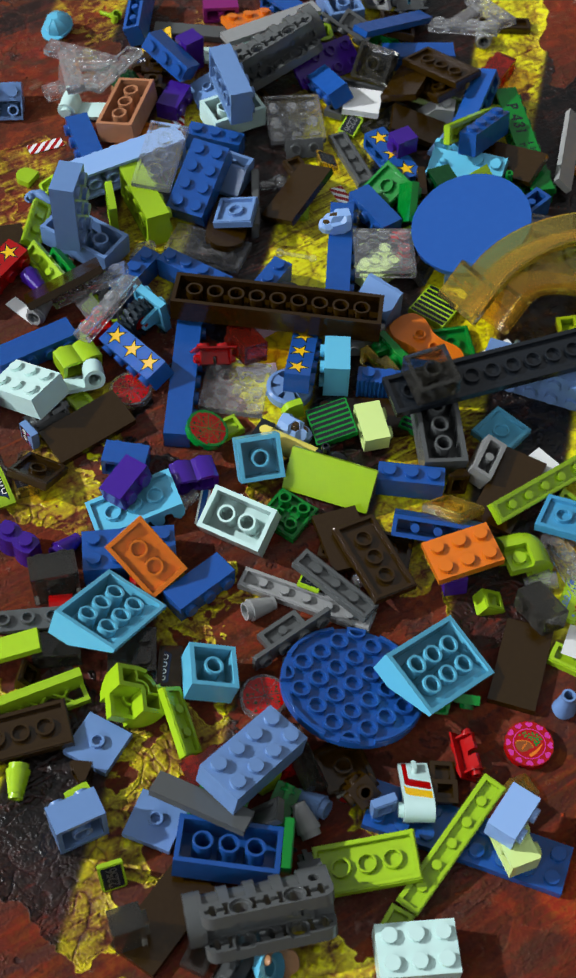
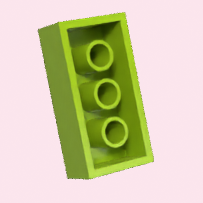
[119,160,173,247]

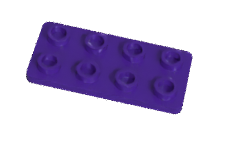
[293,35,363,91]

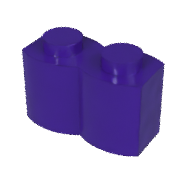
[169,455,219,495]
[0,520,43,568]

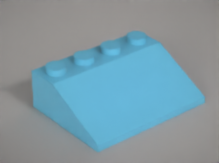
[48,569,167,653]
[373,615,495,717]

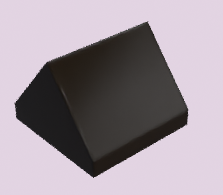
[14,659,42,689]
[69,760,95,786]

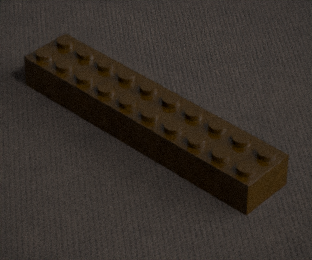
[170,272,385,342]

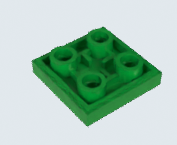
[397,181,422,224]
[266,487,319,544]

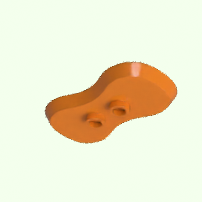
[385,313,465,364]

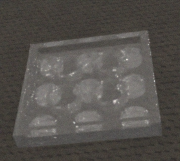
[263,94,327,145]
[352,228,417,278]
[198,357,272,419]

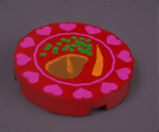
[504,721,554,770]

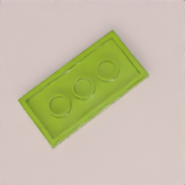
[282,445,379,514]
[311,828,424,898]

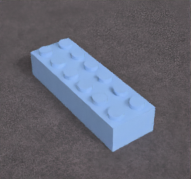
[70,123,187,200]

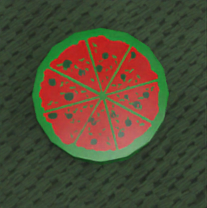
[185,410,228,451]

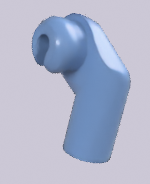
[24,189,50,204]

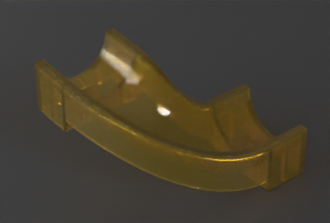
[437,212,576,335]

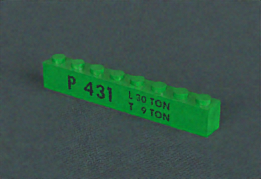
[492,87,556,203]

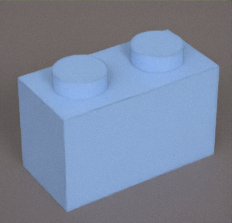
[484,782,541,850]

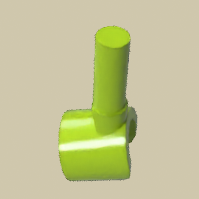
[99,10,122,24]

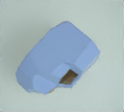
[318,208,352,235]
[276,413,313,443]

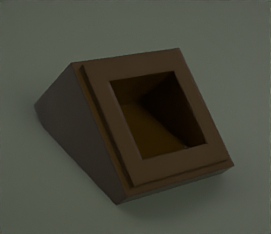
[444,468,471,494]

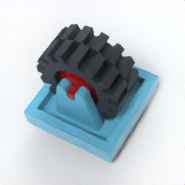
[119,281,172,338]

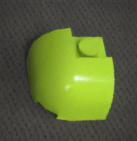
[495,532,553,581]
[100,662,165,729]

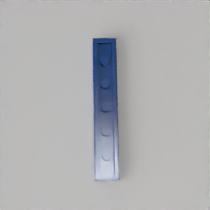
[353,10,432,38]

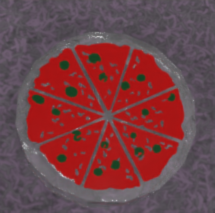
[109,372,152,410]
[239,674,286,719]

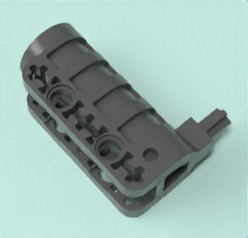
[221,3,326,91]
[181,849,338,964]

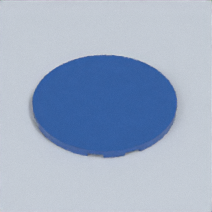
[411,174,533,277]
[279,627,422,749]

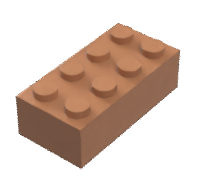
[96,77,158,143]

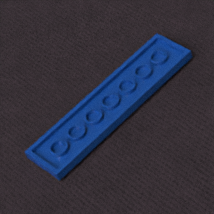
[361,779,574,898]

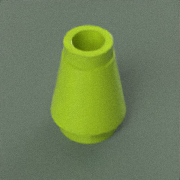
[5,761,31,801]

